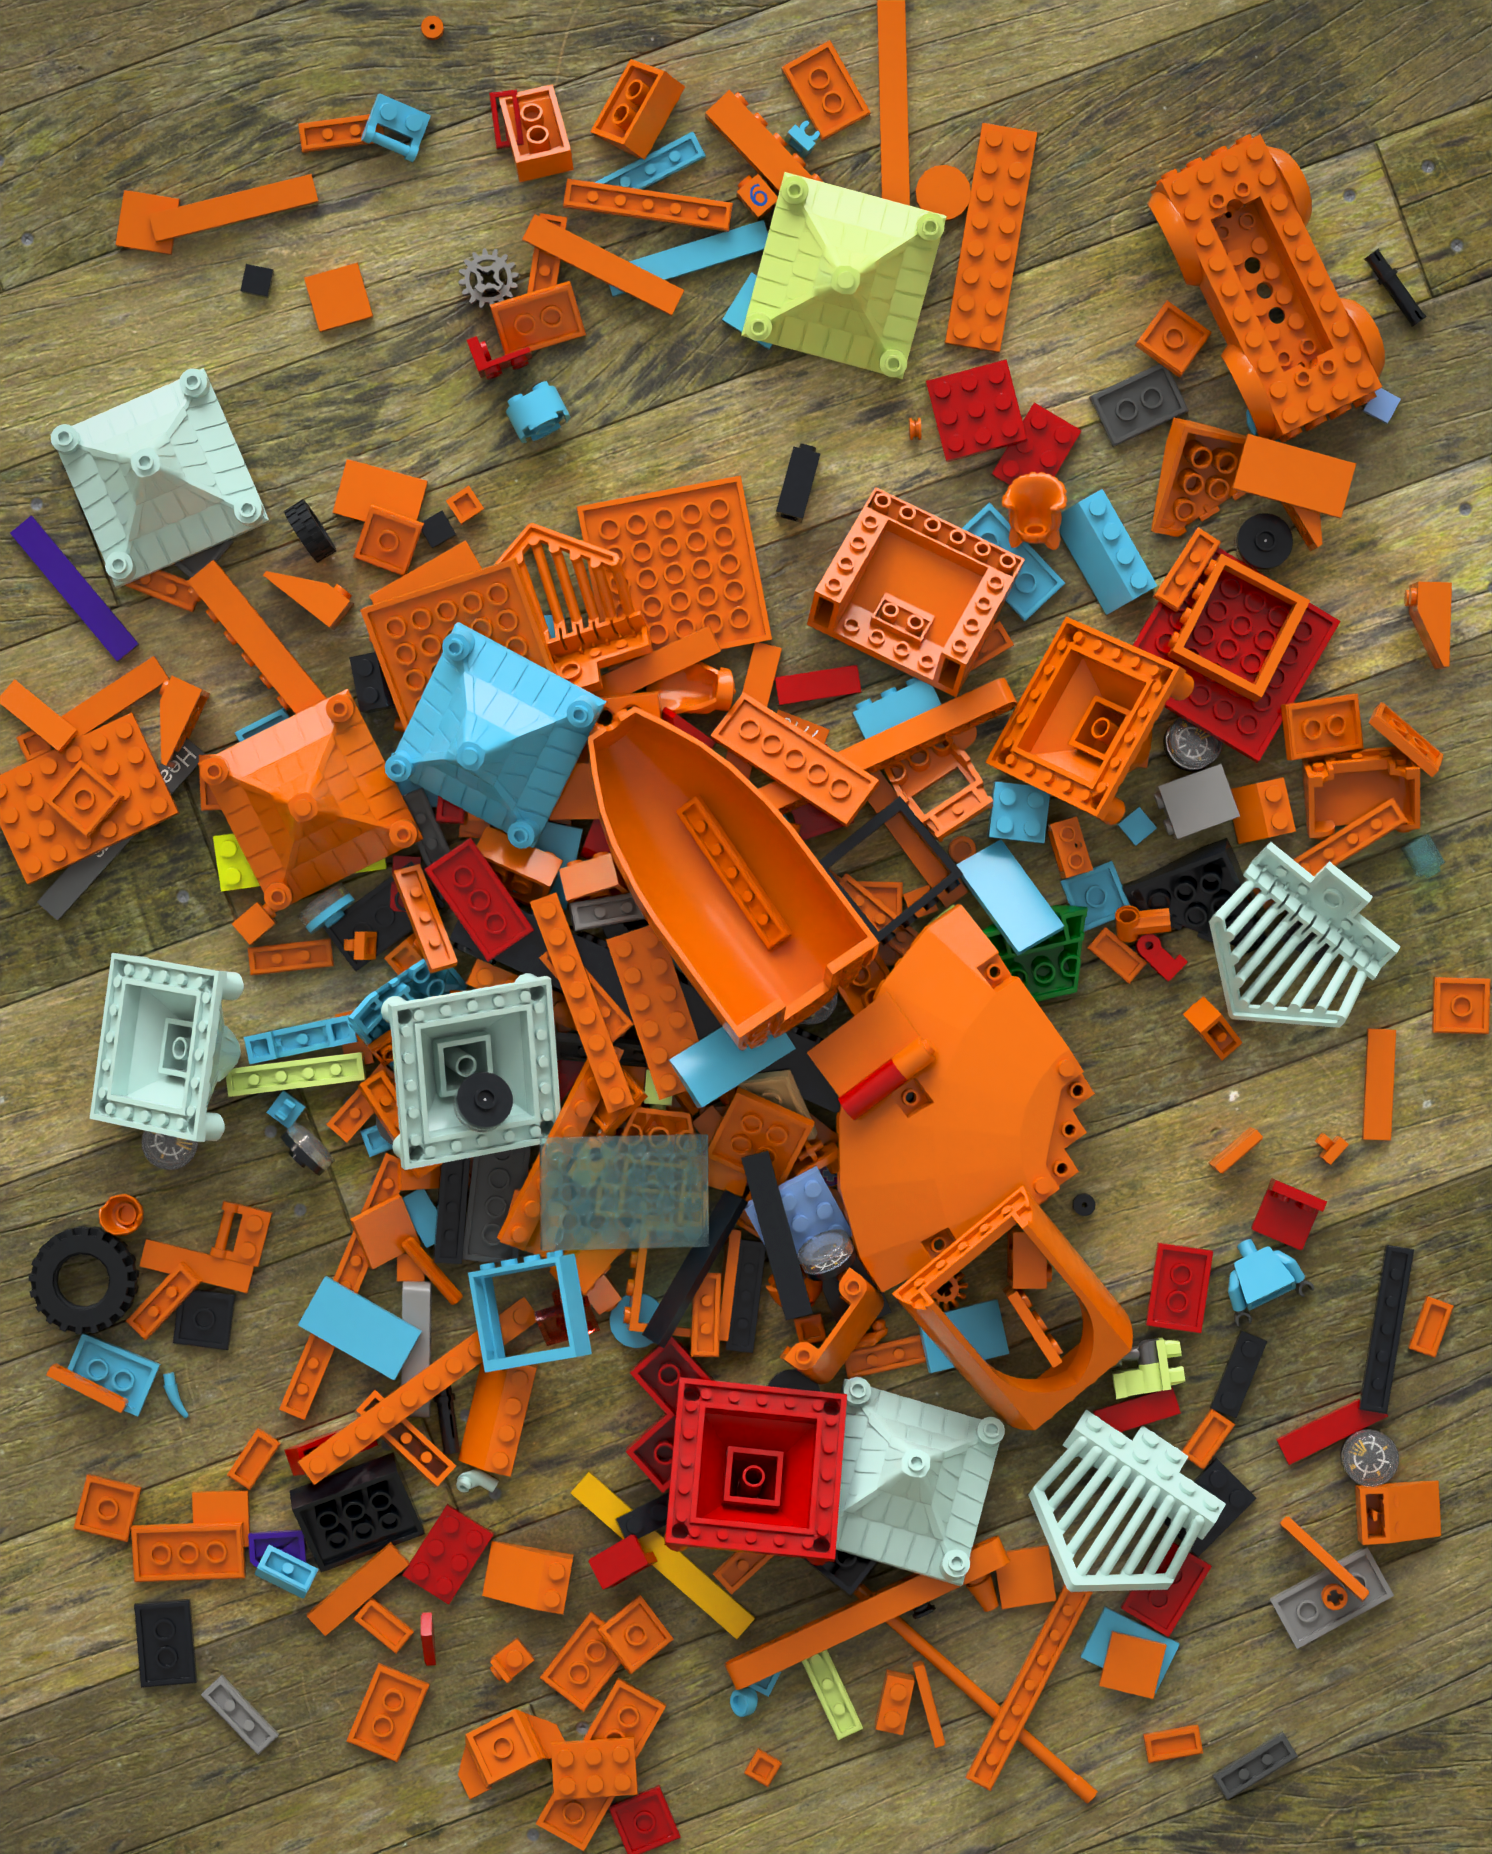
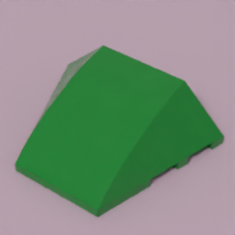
[982,905,1088,1002]

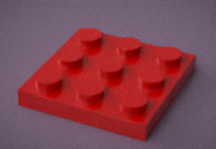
[926,359,1028,462]

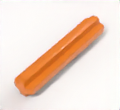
[401,1237,463,1305]

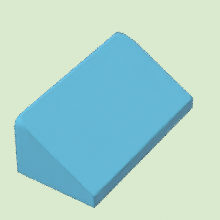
[254,1545,319,1599]

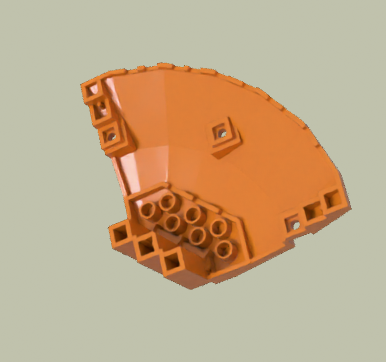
[836,904,1095,1292]

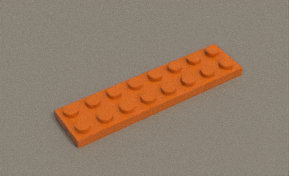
[945,123,1037,353]

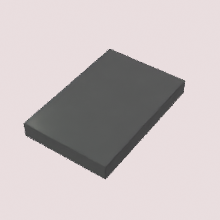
[1089,364,1189,447]

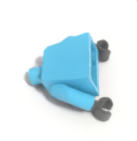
[1228,1239,1314,1327]

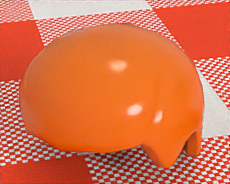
[99,1194,144,1236]

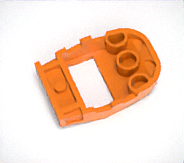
[884,738,993,843]

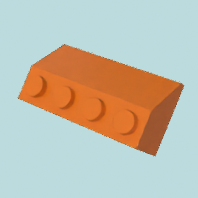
[458,1362,538,1477]

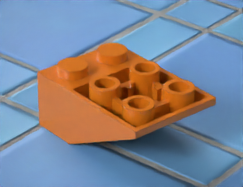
[1355,1480,1441,1545]

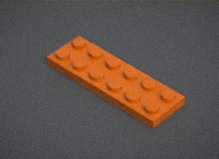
[711,692,880,827]
[606,926,699,1100]
[536,1677,666,1851]

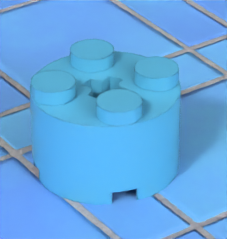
[506,381,571,443]

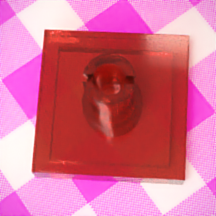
[534,1289,600,1346]

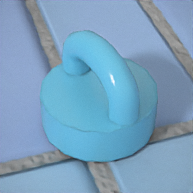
[730,1688,758,1717]

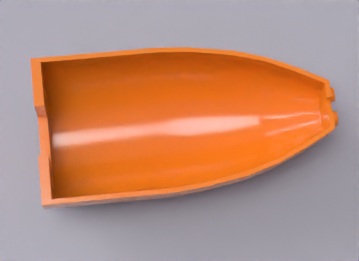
[588,707,879,1051]

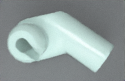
[456,1469,499,1493]

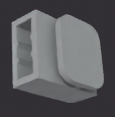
[1153,764,1240,839]

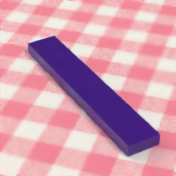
[10,515,139,662]

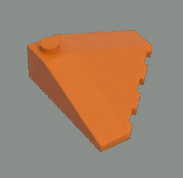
[1151,417,1246,537]

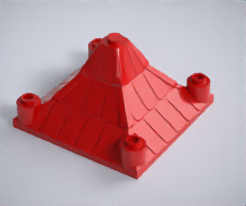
[664,1377,847,1566]

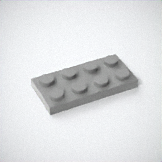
[1269,1546,1394,1649]

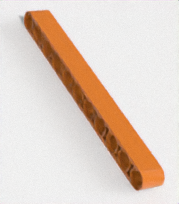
[758,678,1018,815]
[724,1535,1010,1690]

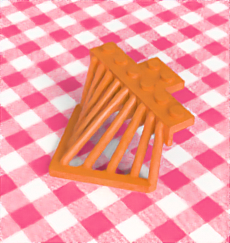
[494,523,653,693]

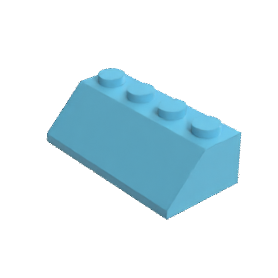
[1059,489,1157,615]

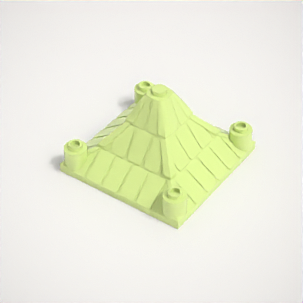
[741,172,947,379]

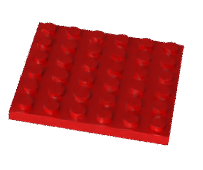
[1132,547,1341,763]

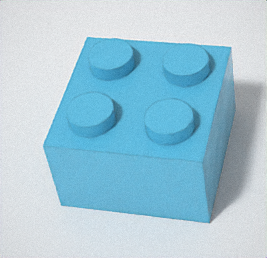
[987,782,1050,844]

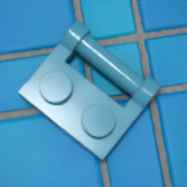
[361,94,431,162]

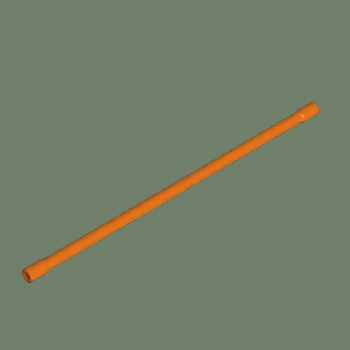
[854,1584,1098,1804]

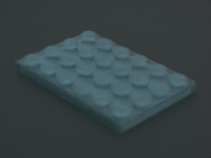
[540,1134,709,1251]

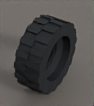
[284,499,337,563]

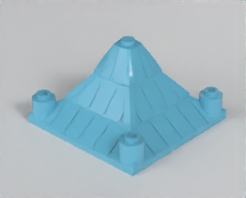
[385,622,607,849]

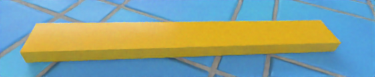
[570,1471,755,1639]

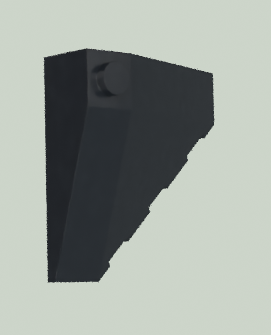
[1123,838,1267,954]

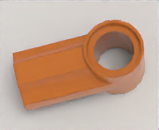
[1115,905,1171,942]

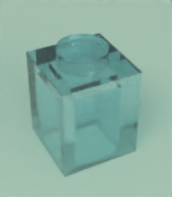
[1400,834,1445,878]

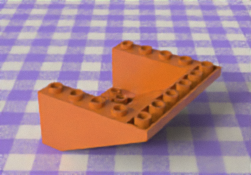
[807,487,1025,697]

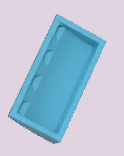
[669,1026,796,1108]

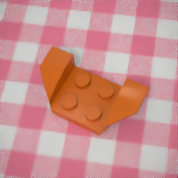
[458,1709,565,1800]

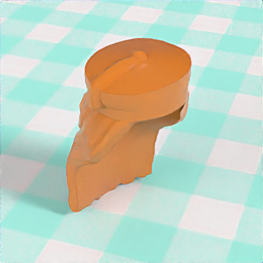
[646,661,736,714]

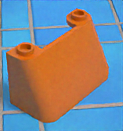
[1302,746,1420,840]
[779,1267,884,1384]

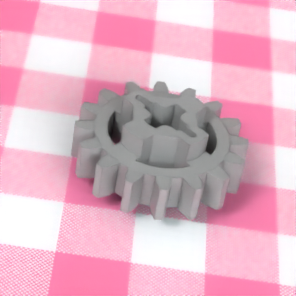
[458,248,519,310]

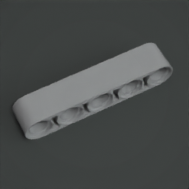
[401,1281,432,1417]

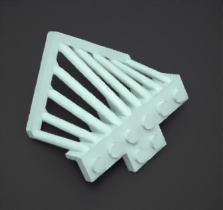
[1209,842,1400,1028]
[1029,1410,1226,1592]

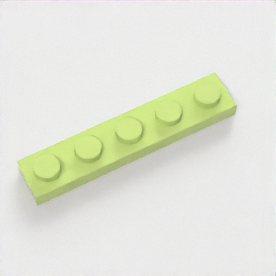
[226,1052,367,1097]

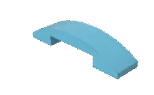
[244,1015,358,1064]

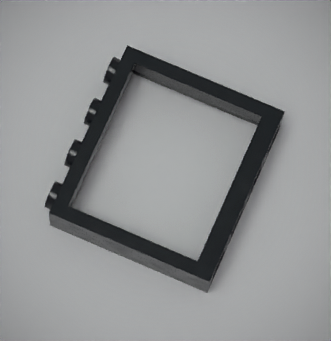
[819,796,963,946]

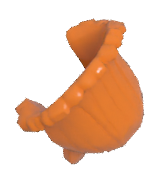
[1002,472,1068,550]

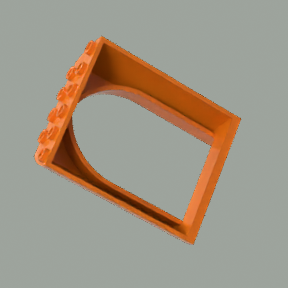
[892,1185,1133,1430]

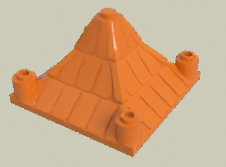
[985,617,1194,825]
[197,689,424,913]

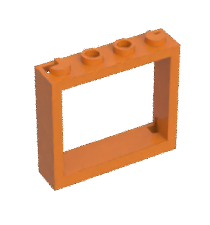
[1168,554,1310,702]
[623,1219,741,1341]

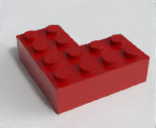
[626,1335,715,1493]

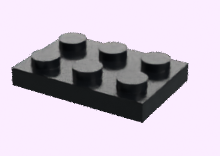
[1164,1458,1256,1557]

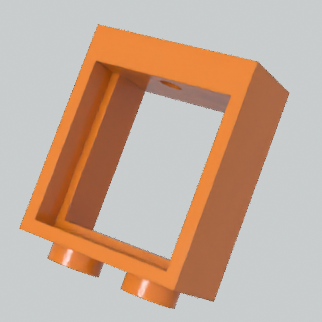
[1046,816,1093,878]

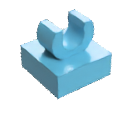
[784,121,820,159]
[267,1090,306,1129]

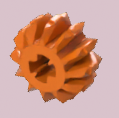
[930,1272,968,1311]

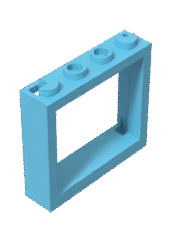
[468,1250,592,1372]

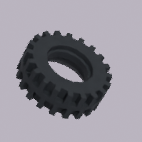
[28,1226,139,1334]

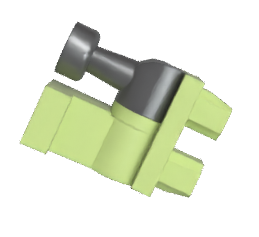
[1111,1337,1185,1399]

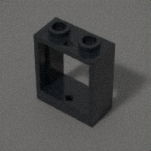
[775,444,820,523]

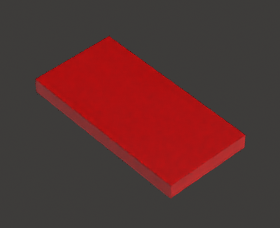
[424,837,534,962]

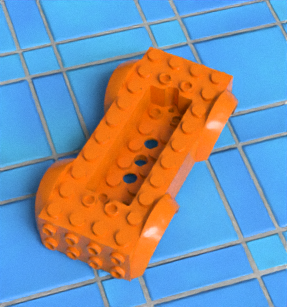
[1147,134,1385,443]

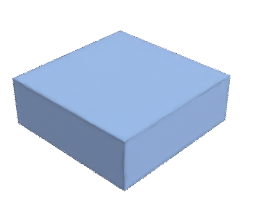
[1362,388,1401,424]

